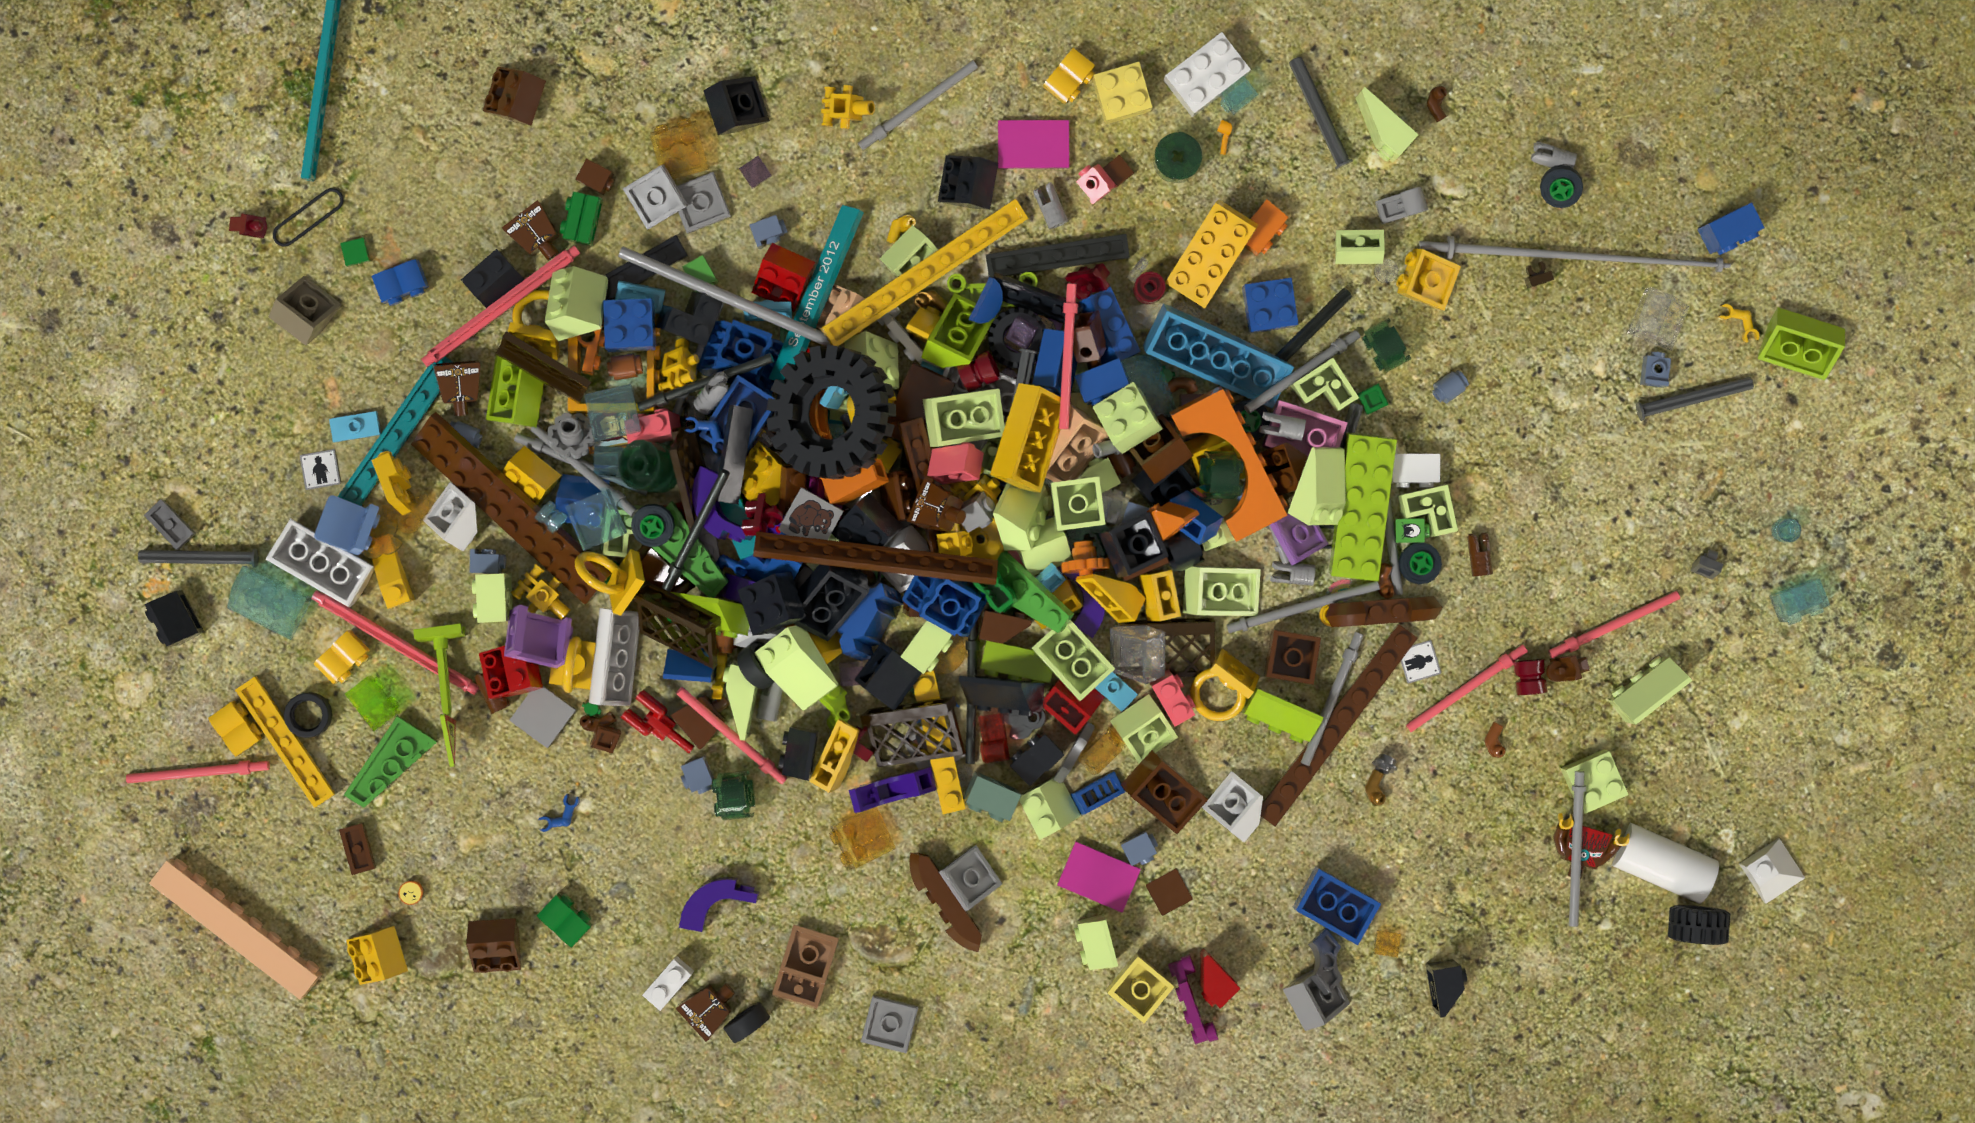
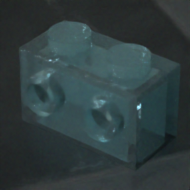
[1769,578,1830,625]

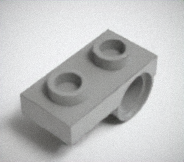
[1375,187,1428,225]

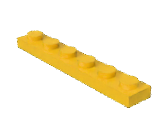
[913,670,966,814]
[235,676,336,808]

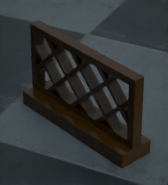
[495,331,591,404]
[669,426,706,532]
[632,581,721,669]
[1119,617,1215,679]
[860,696,966,767]

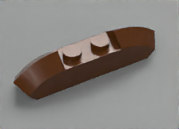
[1326,596,1443,627]
[909,852,982,952]

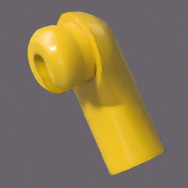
[886,215,916,244]

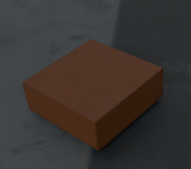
[1103,155,1134,189]
[590,723,621,753]

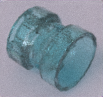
[535,500,569,534]
[1771,519,1801,542]

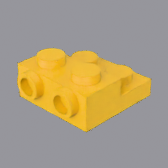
[1396,248,1461,311]
[371,451,412,515]

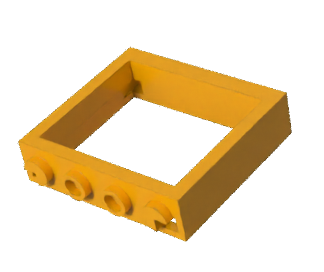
[568,316,661,414]

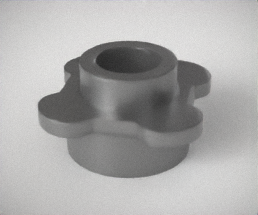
[1372,754,1397,774]

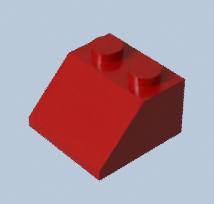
[1200,948,1241,1009]

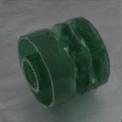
[619,440,677,493]

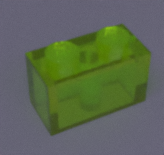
[345,676,401,732]

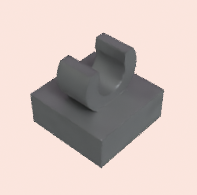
[1691,549,1723,580]

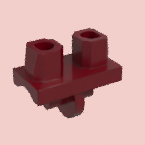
[1065,263,1110,299]
[742,493,783,536]

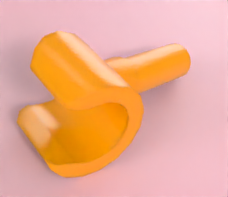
[1217,120,1232,155]

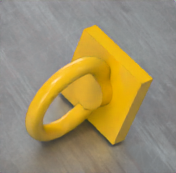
[508,290,560,360]
[575,549,645,616]
[549,636,596,693]
[1190,648,1260,721]

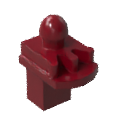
[229,213,267,239]
[853,725,874,762]

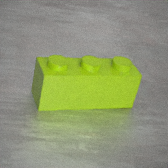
[980,640,1053,683]

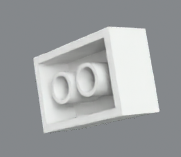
[1163,32,1251,117]

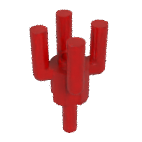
[621,689,695,753]

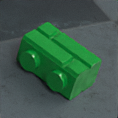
[560,192,603,246]

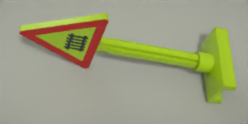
[413,623,466,767]

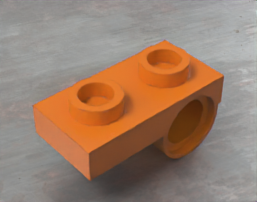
[577,327,605,376]

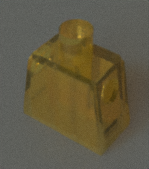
[1077,727,1125,775]

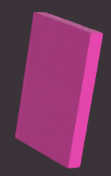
[998,120,1069,169]
[1057,841,1141,913]

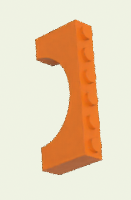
[1169,386,1288,542]
[809,387,889,505]

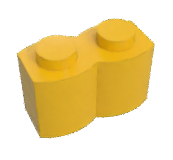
[1043,48,1096,104]
[314,630,370,684]
[208,701,262,757]

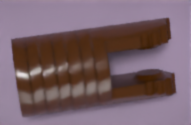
[1467,532,1493,577]
[474,673,510,714]

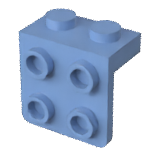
[314,495,380,556]

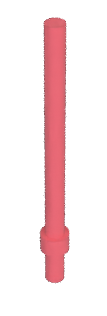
[1059,284,1078,429]
[1548,591,1680,659]
[1406,644,1528,732]
[676,687,787,784]
[126,760,270,783]

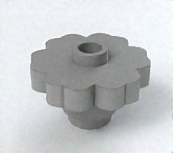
[547,413,596,459]

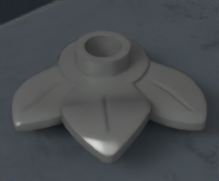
[999,709,1046,740]

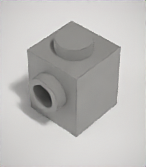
[961,491,995,533]

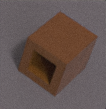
[575,158,615,196]

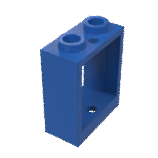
[1032,329,1078,397]

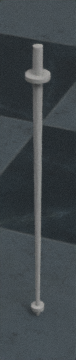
[1419,236,1731,272]

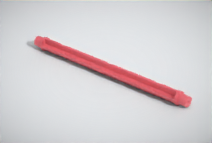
[421,245,581,367]
[311,590,479,695]

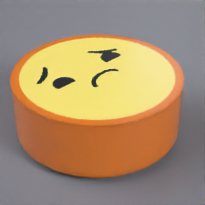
[398,880,424,905]

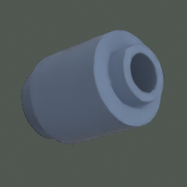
[1432,370,1469,404]
[450,421,483,448]

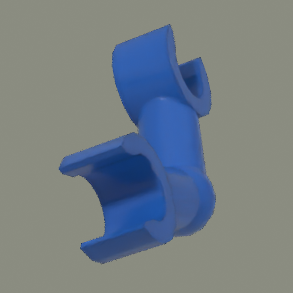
[686,417,724,454]
[716,554,750,577]
[538,794,580,832]

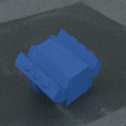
[697,320,783,396]
[902,575,987,637]
[837,583,903,661]

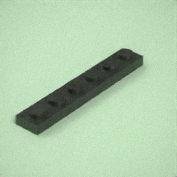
[986,234,1130,278]

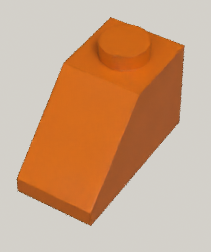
[1147,502,1199,542]

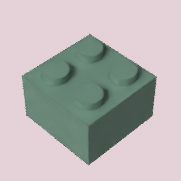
[963,771,1021,822]

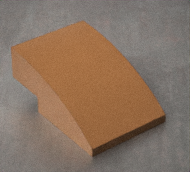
[772,925,839,1010]

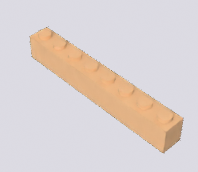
[149,858,322,1000]

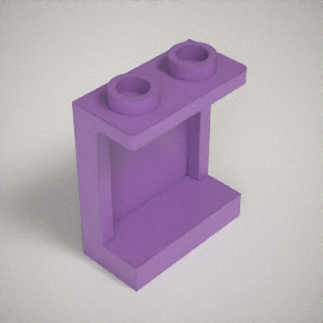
[504,605,573,668]

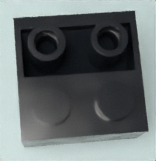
[937,155,998,210]
[144,590,204,647]
[854,642,922,711]

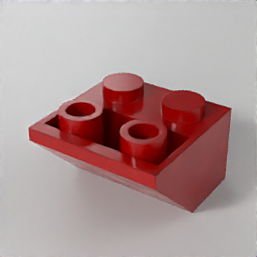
[751,243,815,312]
[479,646,543,699]
[1043,679,1105,735]

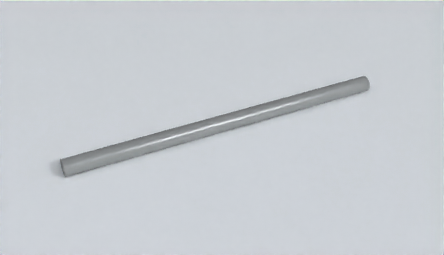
[618,246,840,347]

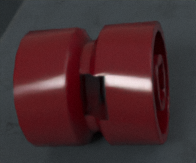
[1133,271,1166,305]
[957,351,1000,392]
[1513,659,1548,695]

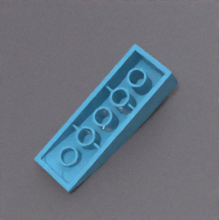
[1143,303,1294,409]

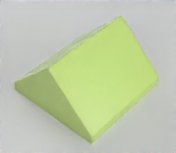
[1017,517,1073,576]

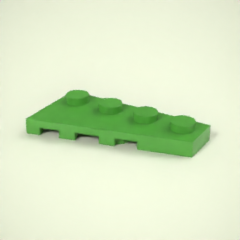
[652,500,728,598]
[997,551,1074,633]
[344,715,437,808]

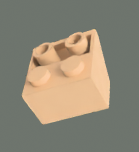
[816,284,865,335]

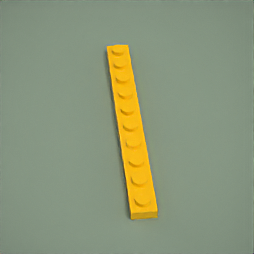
[820,199,1029,346]

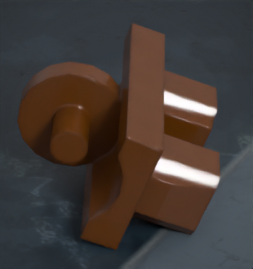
[1546,655,1590,682]

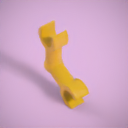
[1718,304,1759,343]
[711,653,727,699]

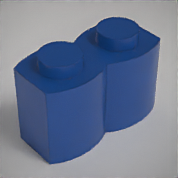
[372,259,429,306]

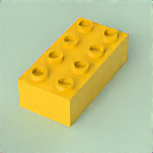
[1165,199,1259,308]
[990,383,1061,493]

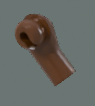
[1427,86,1447,123]
[580,711,617,732]

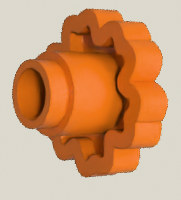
[1061,541,1110,576]

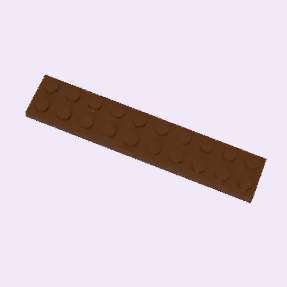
[411,412,612,605]

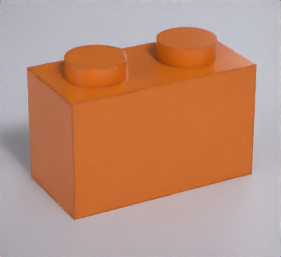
[1245,199,1289,256]

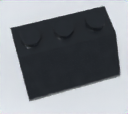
[959,676,1045,716]

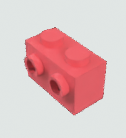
[624,408,681,448]
[927,442,984,485]
[1149,669,1196,727]

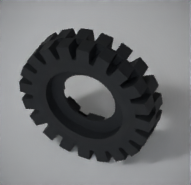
[767,345,896,480]

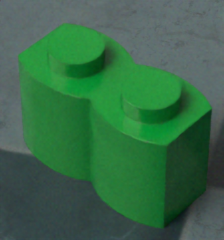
[973,569,1018,613]
[537,893,593,948]

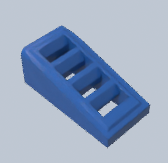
[1071,771,1126,815]

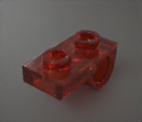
[978,713,1010,763]

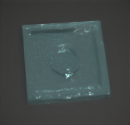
[584,384,641,442]
[565,489,627,551]

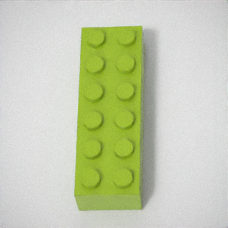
[1329,432,1397,581]

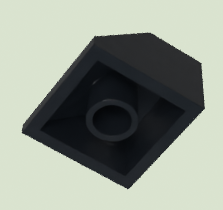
[703,76,770,135]
[461,249,525,308]
[1099,512,1169,577]
[779,726,819,781]
[1425,959,1467,1018]

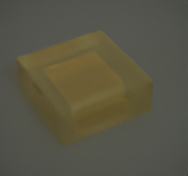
[1373,930,1401,958]

